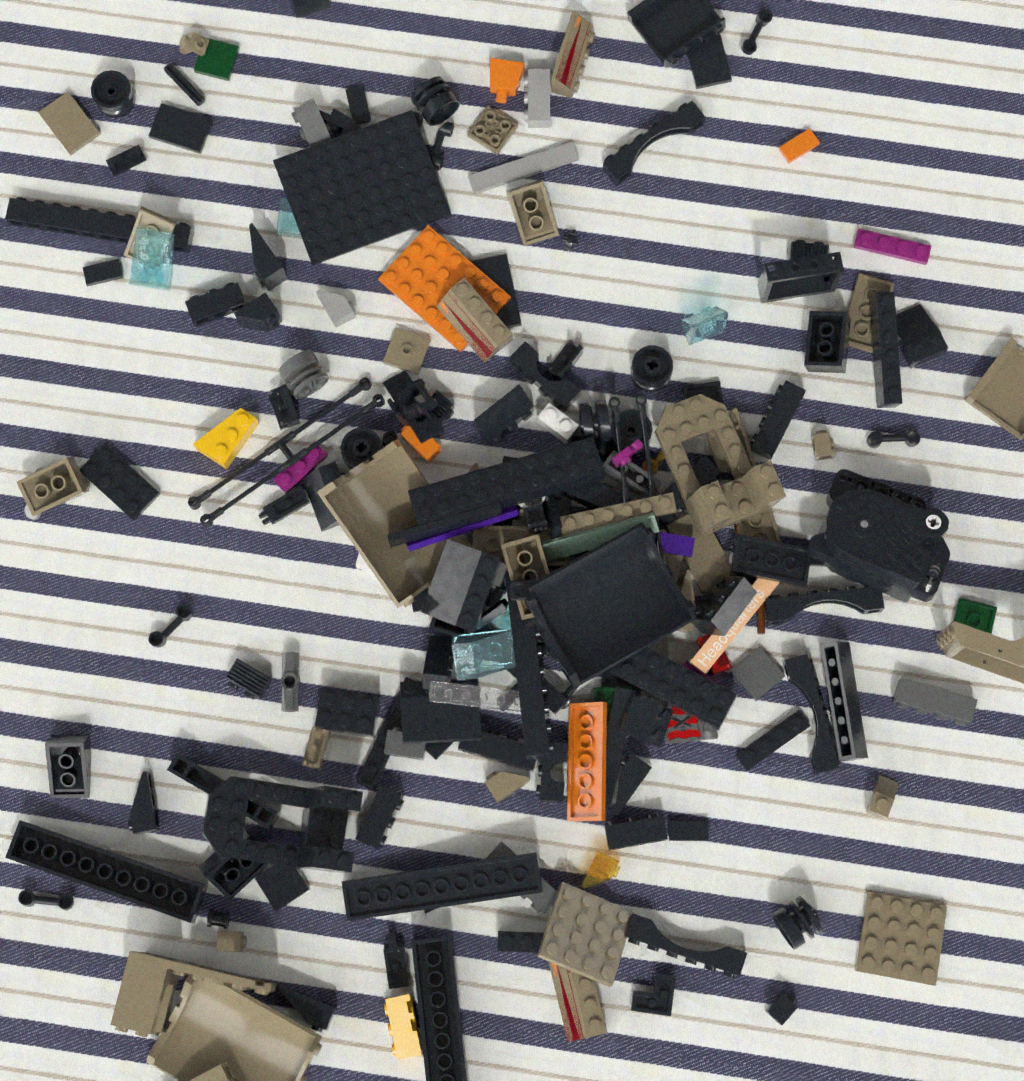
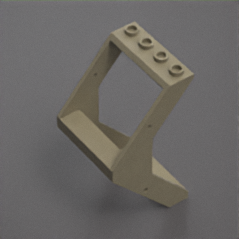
[936,621,1024,684]

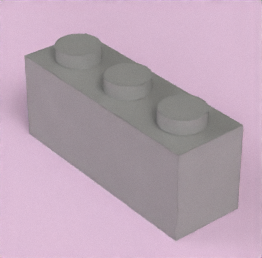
[524,69,550,128]

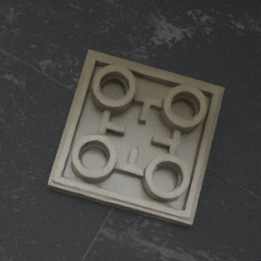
[467,106,518,156]

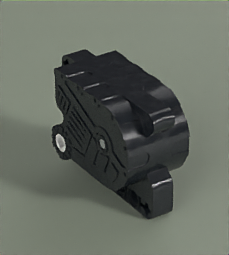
[806,469,950,603]

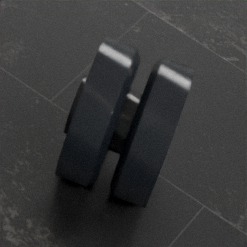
[91,70,136,118]
[631,345,673,392]
[579,400,612,443]
[611,409,653,456]
[340,427,383,470]

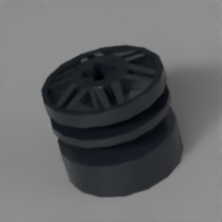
[411,76,460,126]
[771,896,823,950]

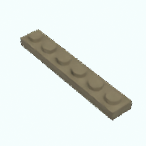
[560,492,677,536]

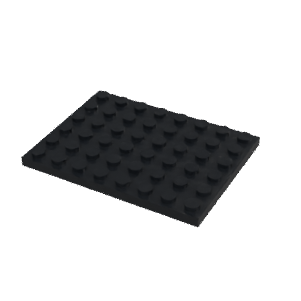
[273,110,451,266]

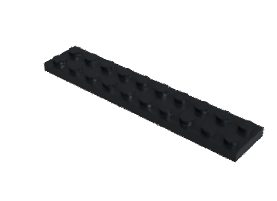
[341,852,543,921]

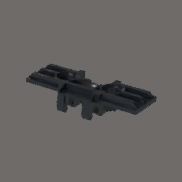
[383,370,445,444]

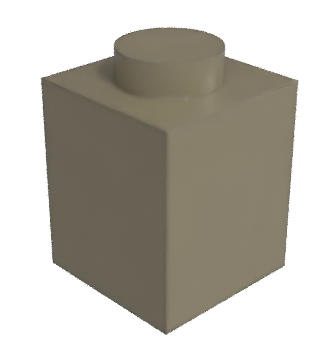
[216,931,247,952]

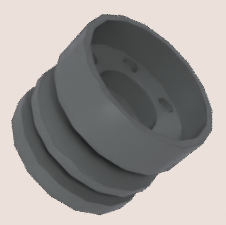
[279,350,329,399]

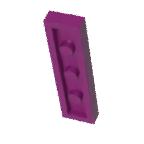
[854,228,931,265]

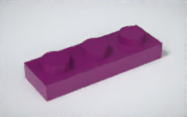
[273,441,328,494]

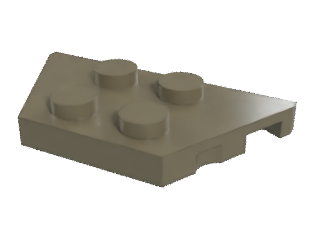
[706,408,757,474]

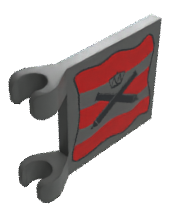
[663,705,718,744]

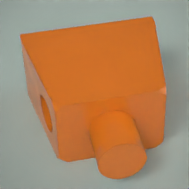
[490,58,525,104]

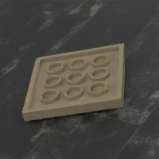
[537,882,634,987]
[855,891,947,986]

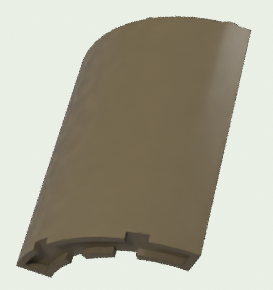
[317,439,473,608]
[147,965,322,1081]

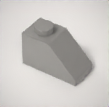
[316,290,356,328]

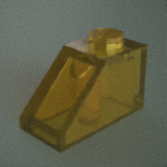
[581,851,621,889]

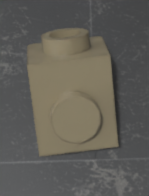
[179,31,209,56]

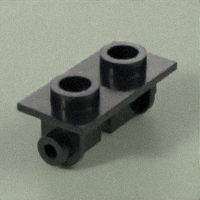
[106,145,147,176]

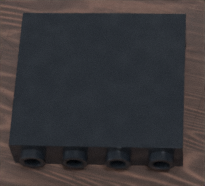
[627,0,726,68]

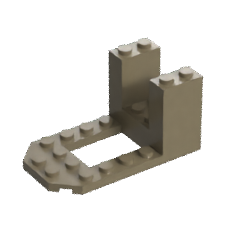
[654,394,786,538]
[110,951,277,1037]

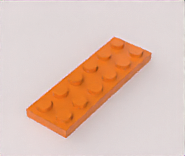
[567,702,607,822]

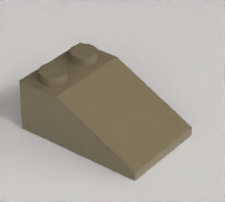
[506,180,559,246]
[17,457,89,516]

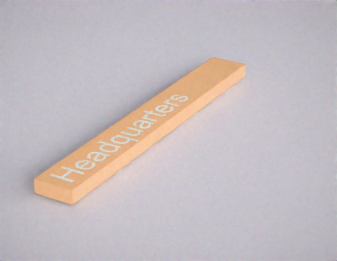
[689,578,780,675]

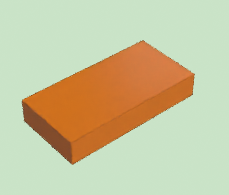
[779,128,820,164]

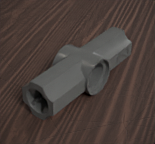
[281,652,300,712]

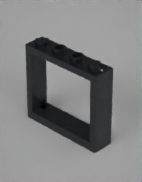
[758,252,844,303]

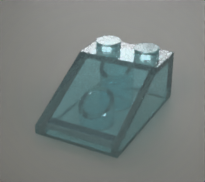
[129,228,174,291]
[680,306,728,345]
[452,629,516,681]

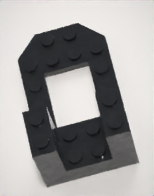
[202,776,363,873]

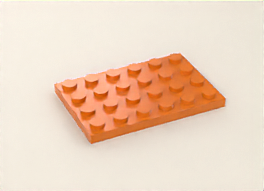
[378,225,511,353]

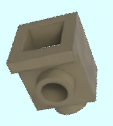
[811,430,836,461]

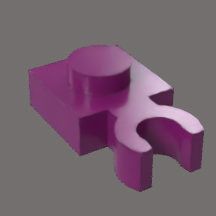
[612,439,643,468]

